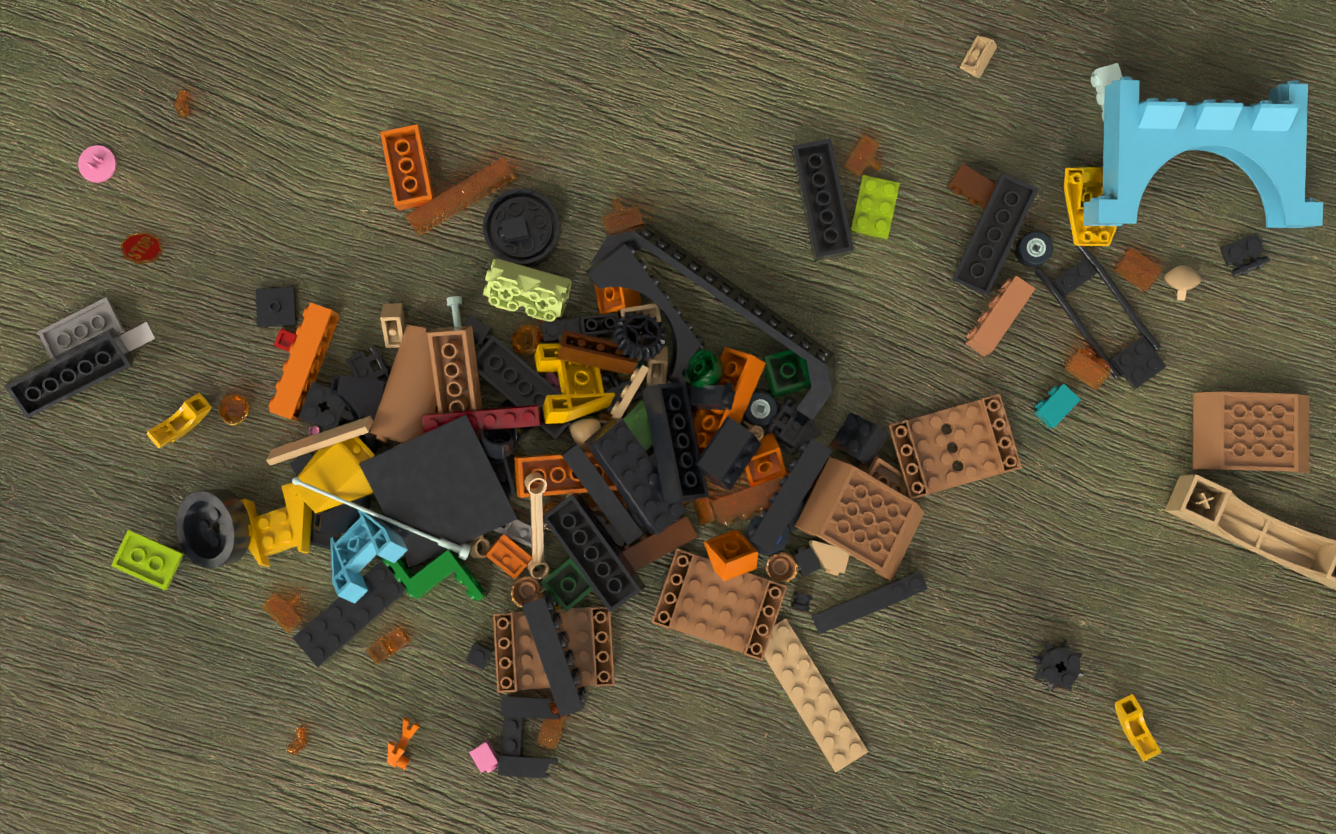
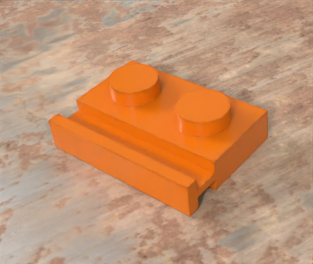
[485,533,532,580]

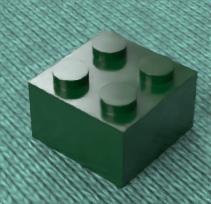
[762,350,811,398]
[541,556,593,612]

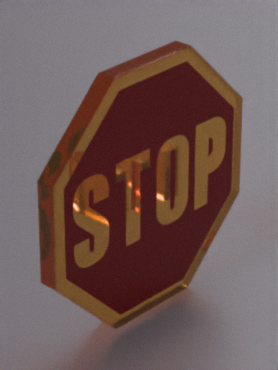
[120,232,163,265]

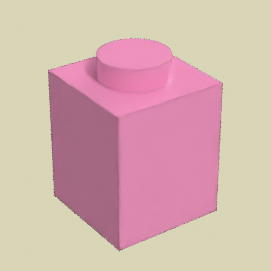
[469,740,499,773]

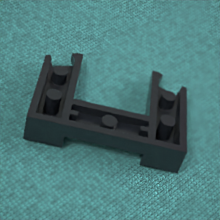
[498,695,560,778]

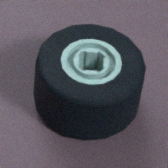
[1015,231,1053,267]
[744,392,778,427]

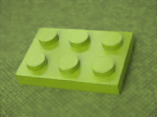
[850,175,900,239]
[111,530,184,590]

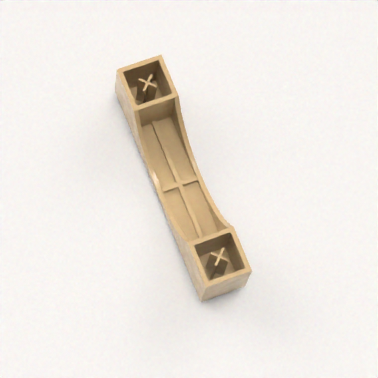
[1164,474,1336,590]

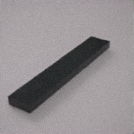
[561,443,643,545]

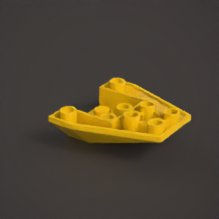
[1064,167,1117,246]
[291,436,375,513]

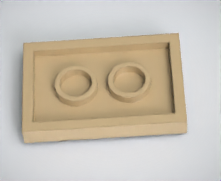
[611,365,649,418]

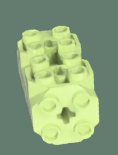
[483,259,572,322]

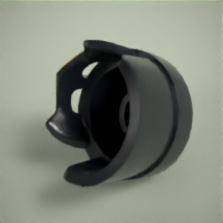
[481,428,517,459]

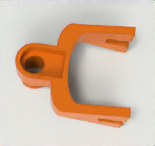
[387,717,420,770]

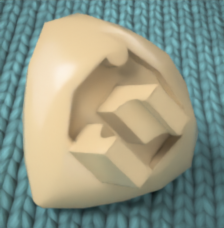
[1164,265,1202,300]
[569,418,601,450]

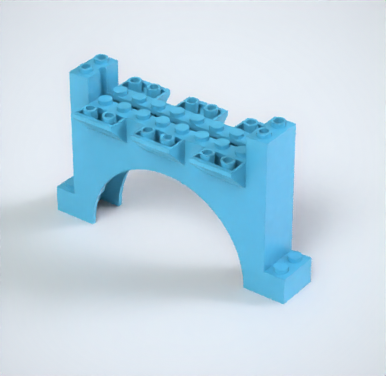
[1083,77,1323,228]

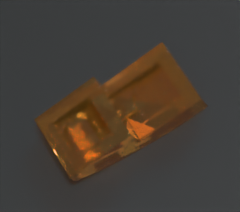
[366,625,411,666]

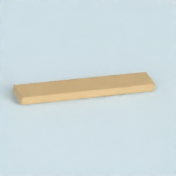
[266,416,373,465]

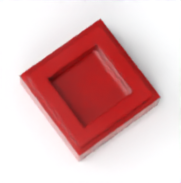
[273,328,298,352]

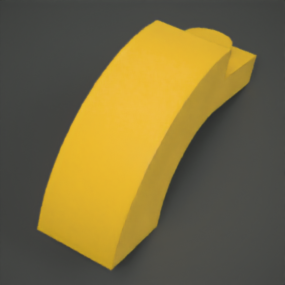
[147,393,212,448]
[1115,694,1162,762]

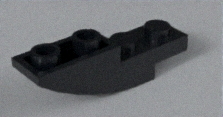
[540,313,619,342]

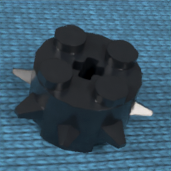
[1032,640,1084,692]

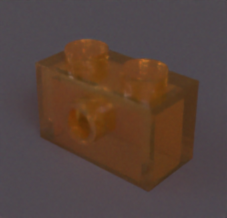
[1064,346,1111,391]

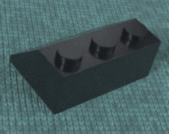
[695,417,762,491]

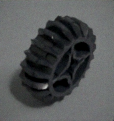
[613,311,666,362]

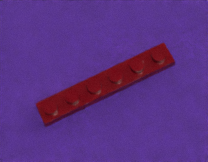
[422,405,541,433]

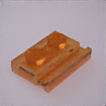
[1114,247,1163,292]

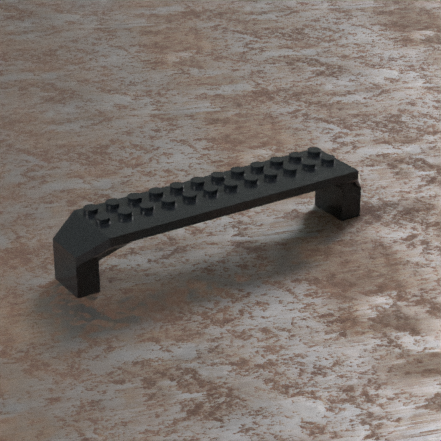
[590,224,837,420]

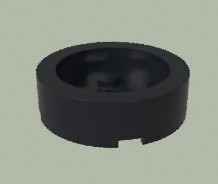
[483,188,561,267]
[176,488,251,569]

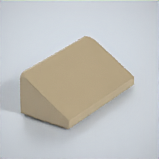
[960,35,997,78]

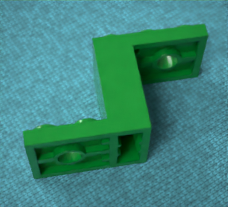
[381,550,488,601]

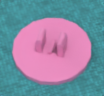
[78,145,117,183]

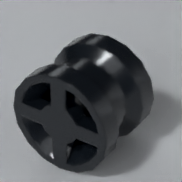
[790,591,813,611]

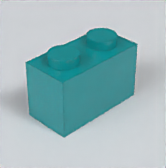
[1033,384,1081,428]

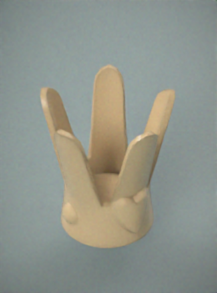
[743,421,763,440]

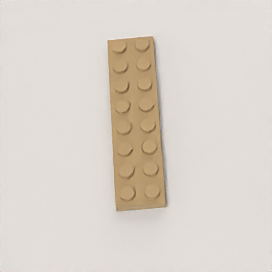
[764,618,868,773]

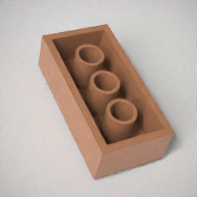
[965,276,1035,356]

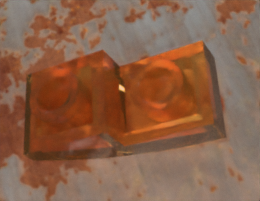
[537,704,568,750]

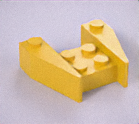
[534,344,615,424]
[241,483,312,567]

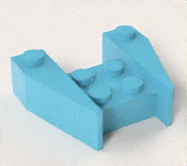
[330,509,408,603]

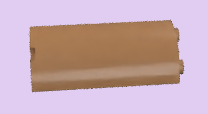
[370,325,437,443]

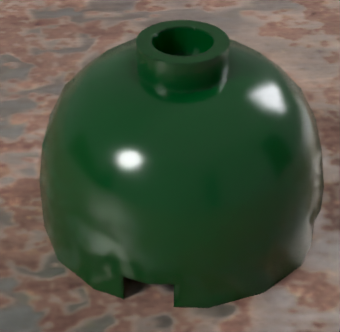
[685,350,724,388]

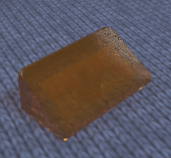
[693,497,715,525]

